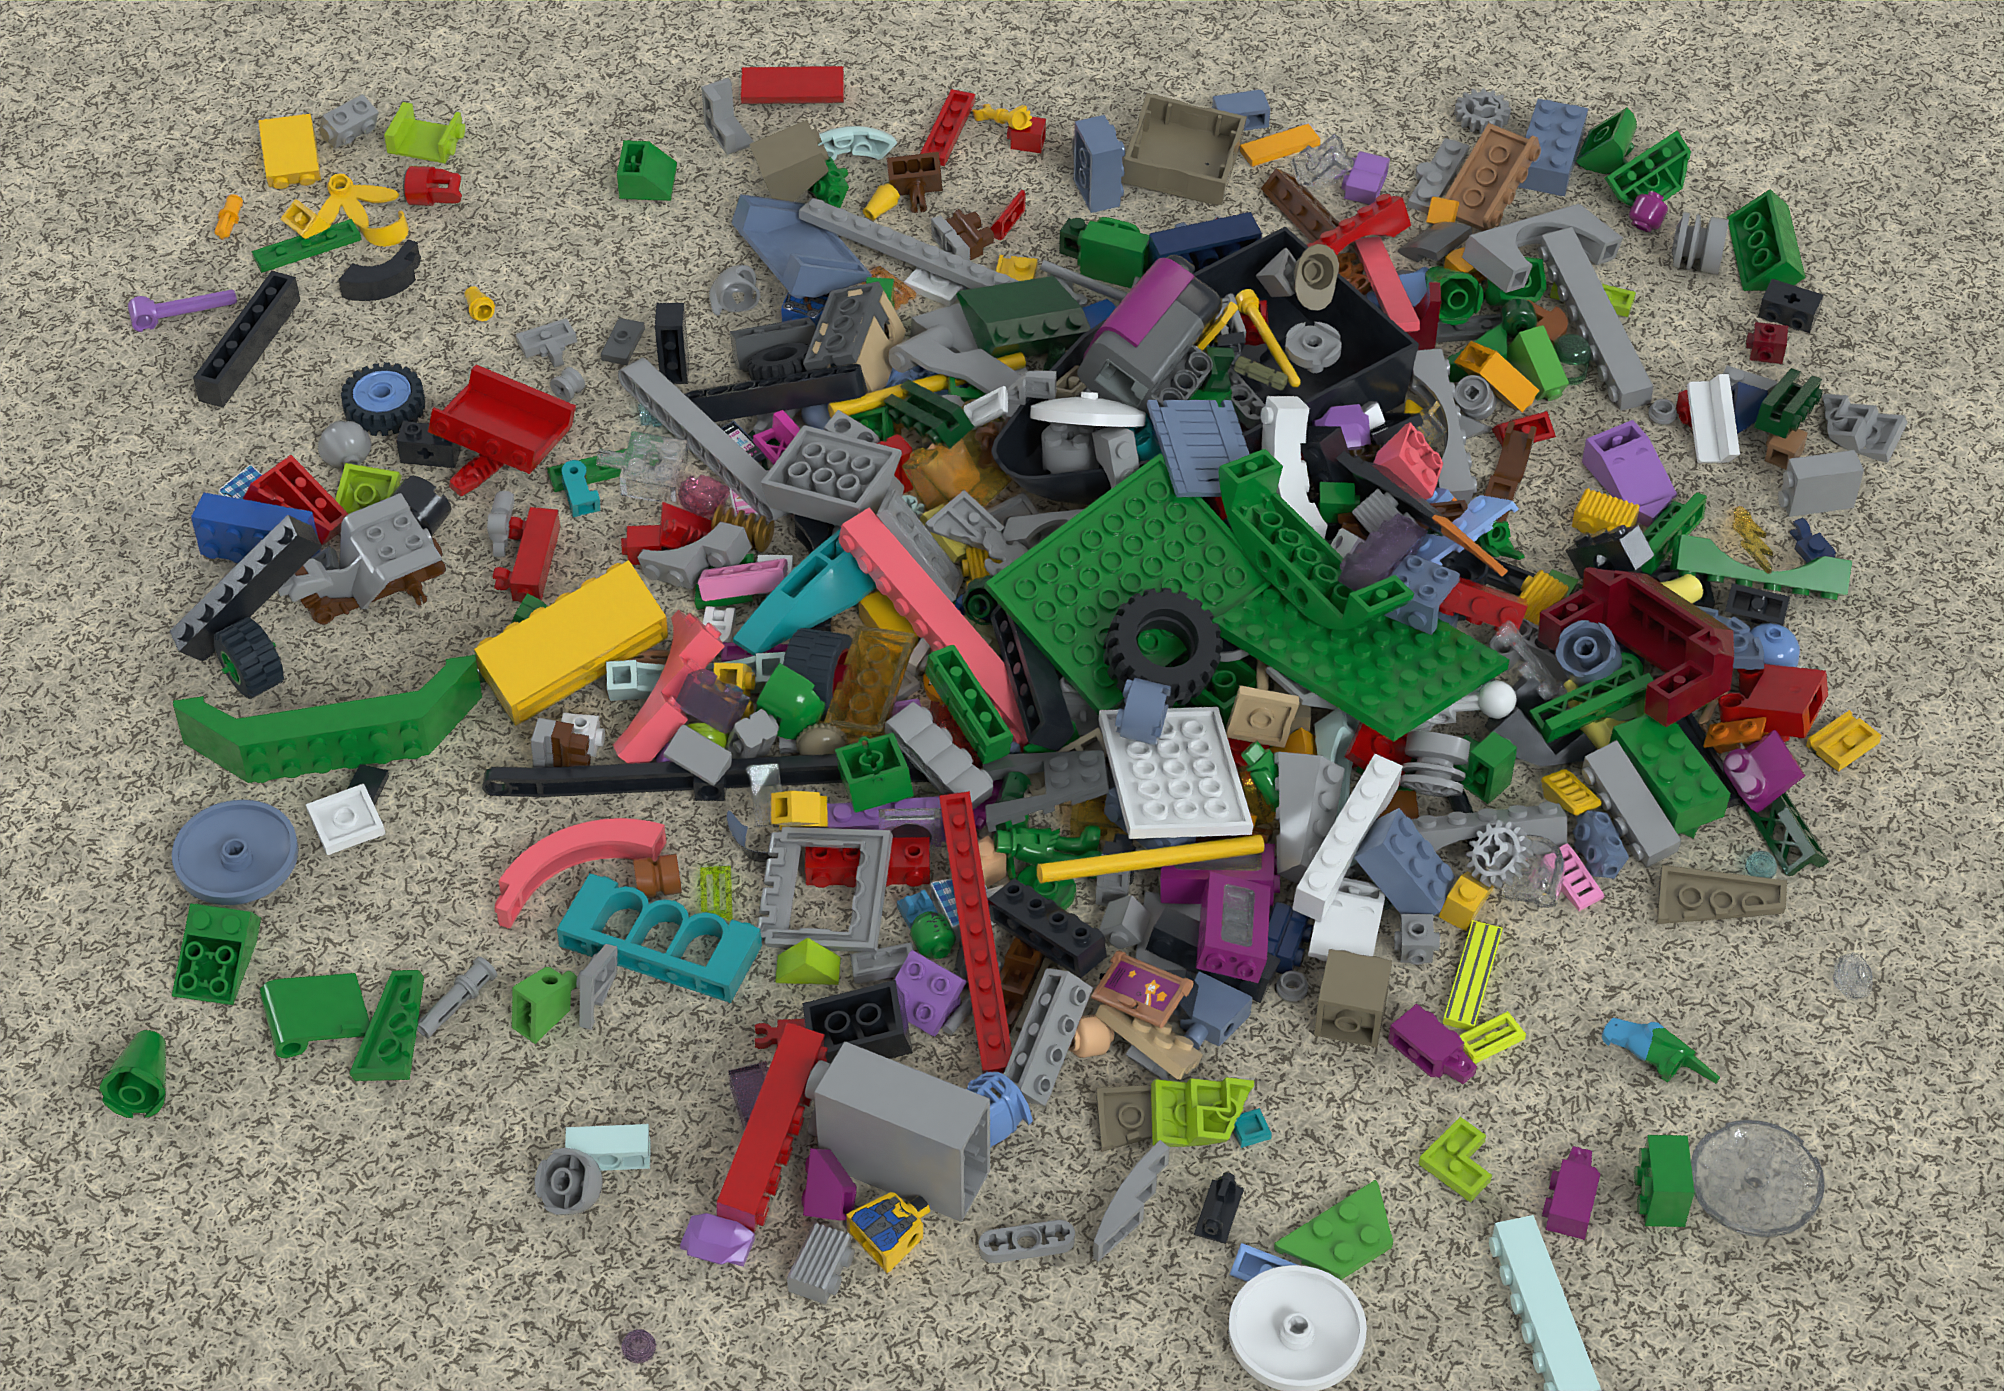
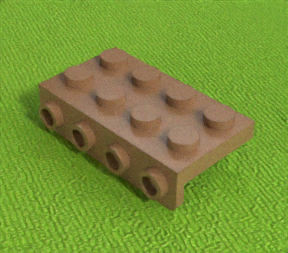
[1444,123,1541,231]

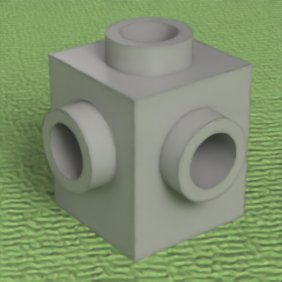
[1394,914,1440,965]

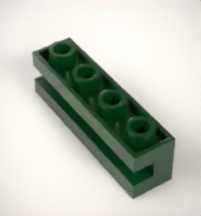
[1754,368,1823,439]
[884,379,974,449]

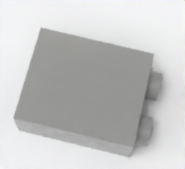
[805,1042,990,1222]

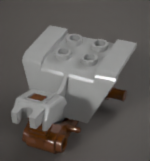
[277,493,446,625]

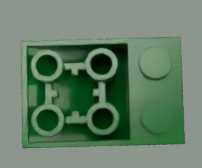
[172,903,261,1005]

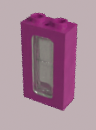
[1160,842,1280,906]
[1196,871,1271,983]

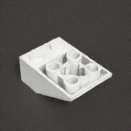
[1308,878,1385,961]

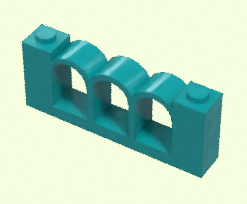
[557,873,762,1003]

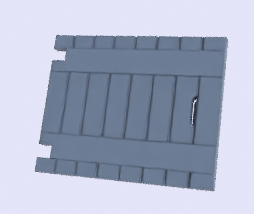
[1147,400,1250,497]

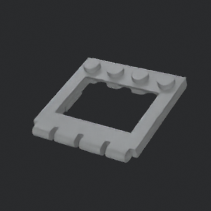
[757,827,893,952]

